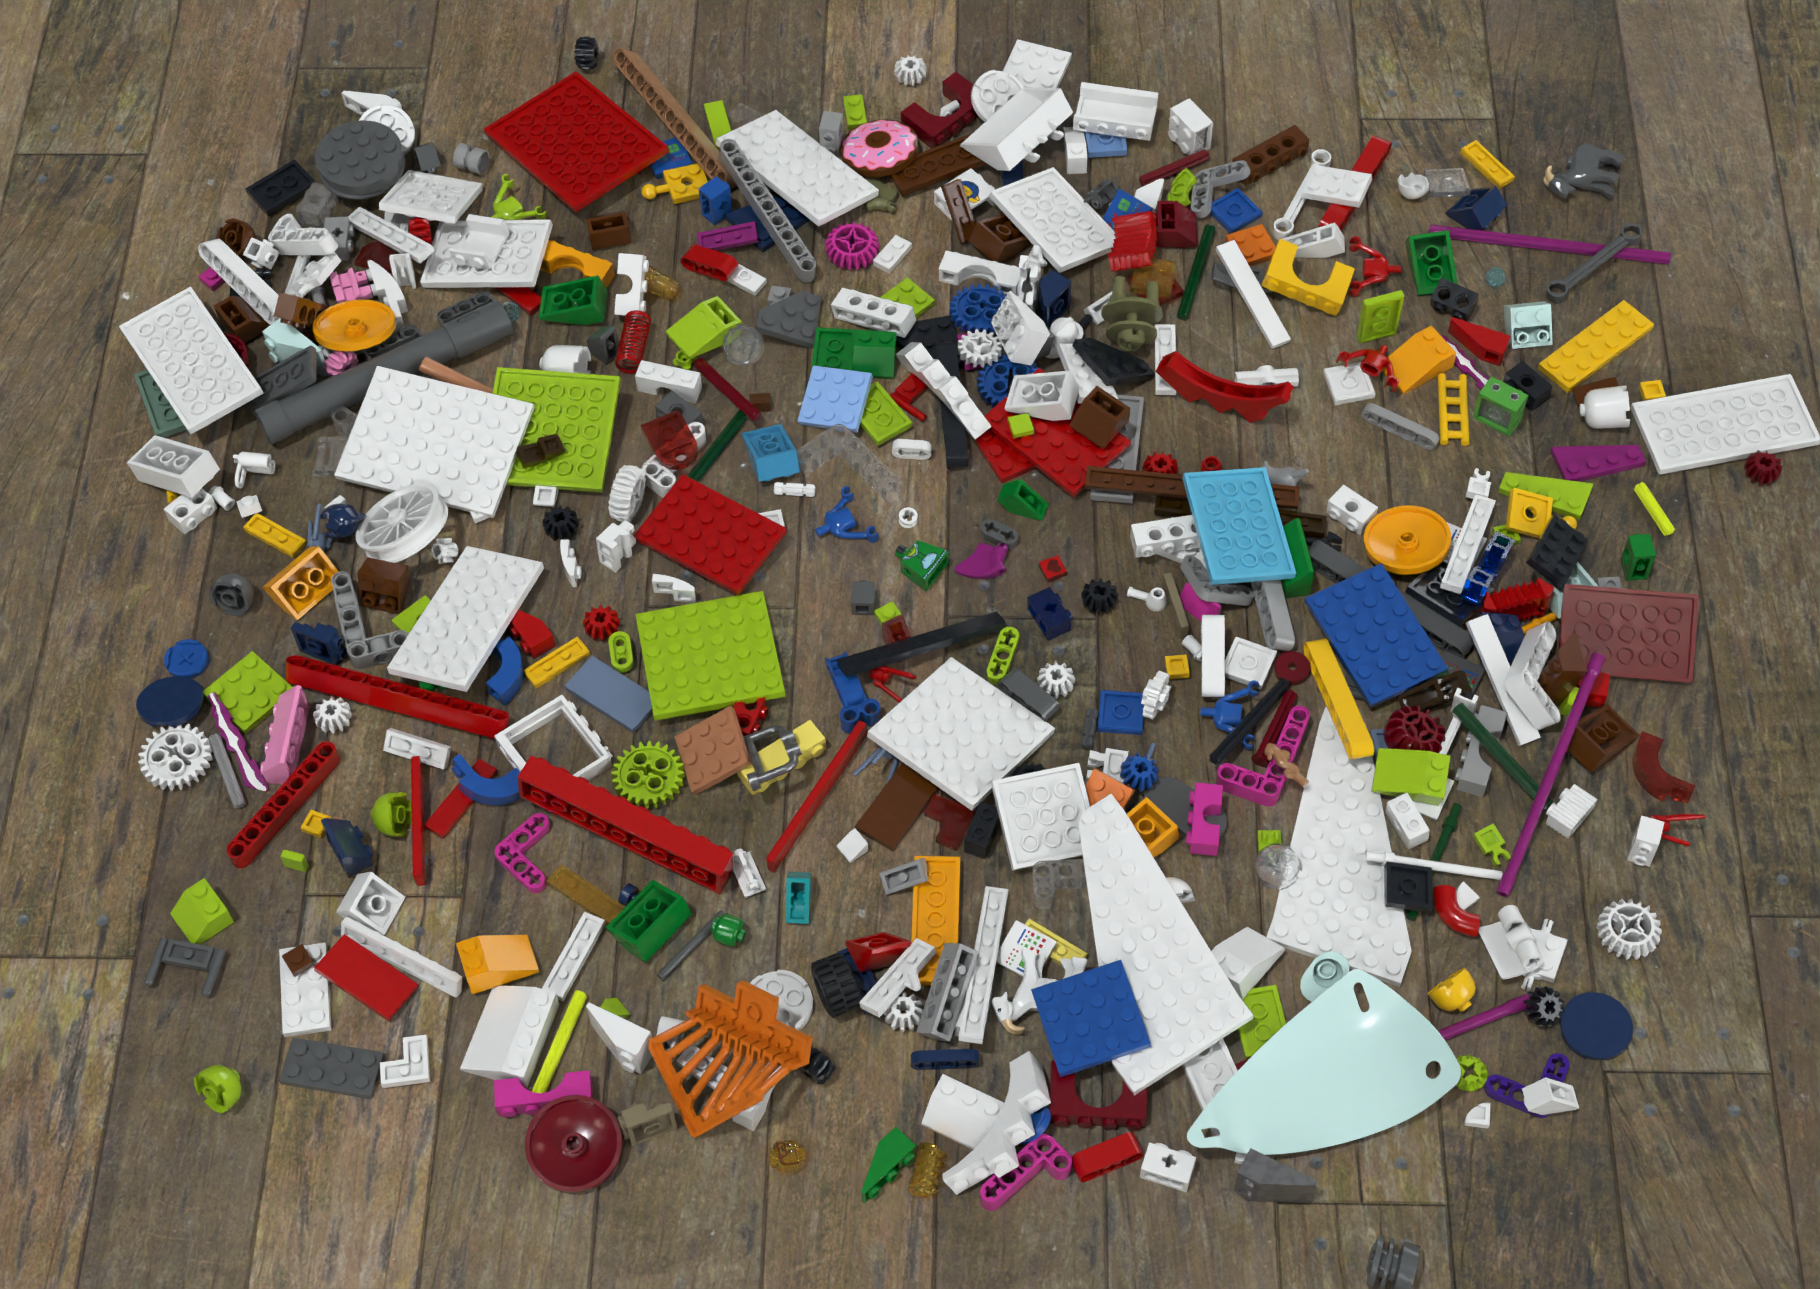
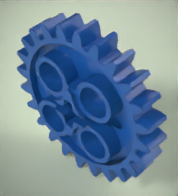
[949,283,1007,337]
[977,354,1041,409]

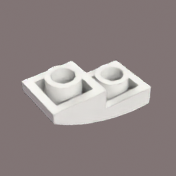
[560,540,582,587]

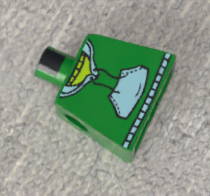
[895,540,949,592]

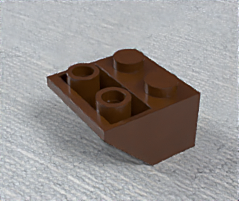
[585,210,631,250]
[214,296,270,343]
[1070,386,1130,449]
[358,557,409,614]

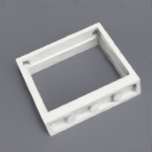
[495,695,613,781]

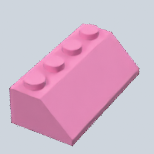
[260,685,310,784]

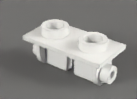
[733,849,766,898]

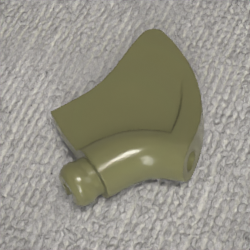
[863,177,898,213]

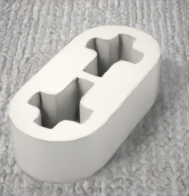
[892,439,932,460]

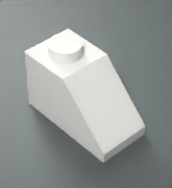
[1135,179,1164,214]
[1522,1077,1579,1115]

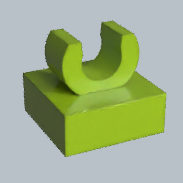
[1257,830,1282,855]

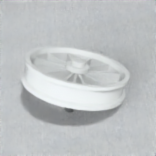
[356,483,448,563]

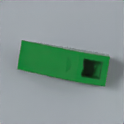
[861,1126,917,1203]

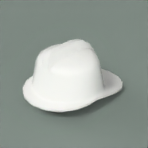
[1045,317,1083,359]

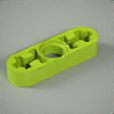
[987,627,1019,685]

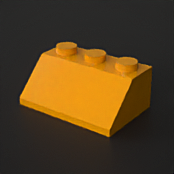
[263,546,339,620]

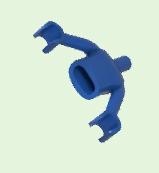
[815,486,879,543]
[1200,680,1260,751]

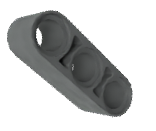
[998,668,1060,722]

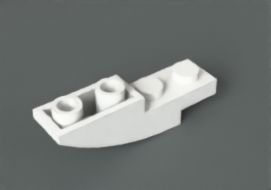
[366,260,408,329]

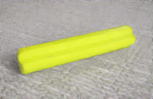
[1634,482,1675,536]

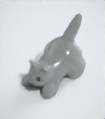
[1260,461,1309,486]

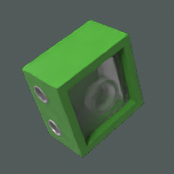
[1473,377,1528,437]

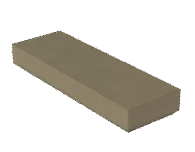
[1162,573,1189,639]

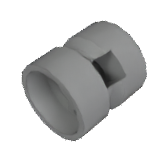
[453,143,489,175]

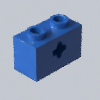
[699,176,732,226]

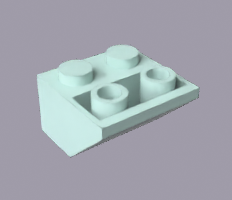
[1504,301,1553,349]

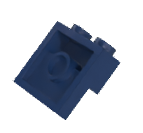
[291,622,347,666]

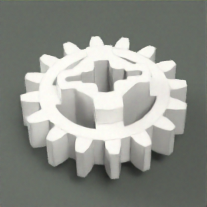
[957,329,1002,368]
[1141,671,1171,719]

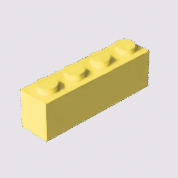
[737,720,826,795]

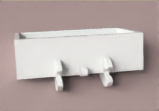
[960,87,1073,171]

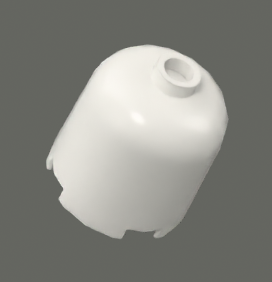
[539,345,591,374]
[1579,386,1630,429]

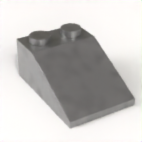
[1234,1148,1318,1203]

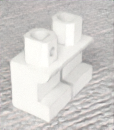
[596,520,636,573]

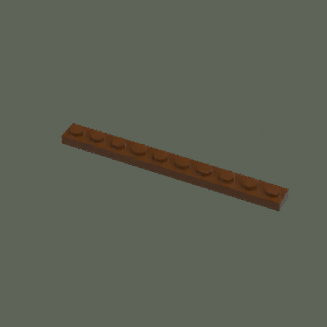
[1085,466,1300,509]

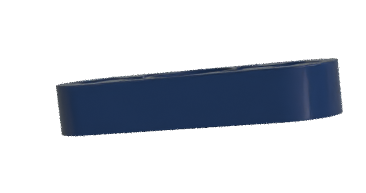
[910,1049,980,1070]

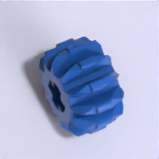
[1120,753,1158,792]

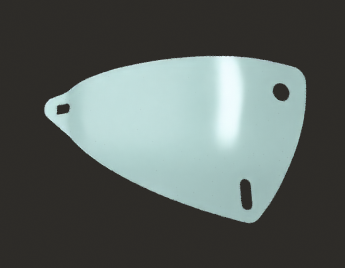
[1187,969,1461,1155]

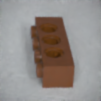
[1232,125,1310,187]
[274,292,330,331]

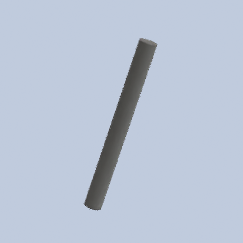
[656,910,724,981]

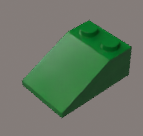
[1405,230,1458,296]
[539,275,608,325]

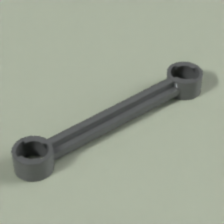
[1546,223,1642,303]

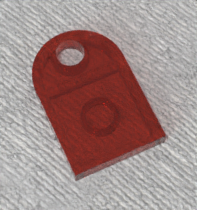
[640,410,698,470]

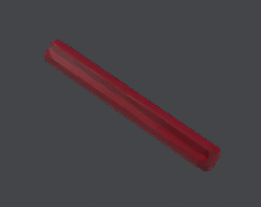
[694,358,761,421]

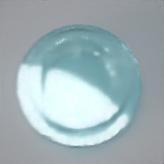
[1485,267,1506,287]

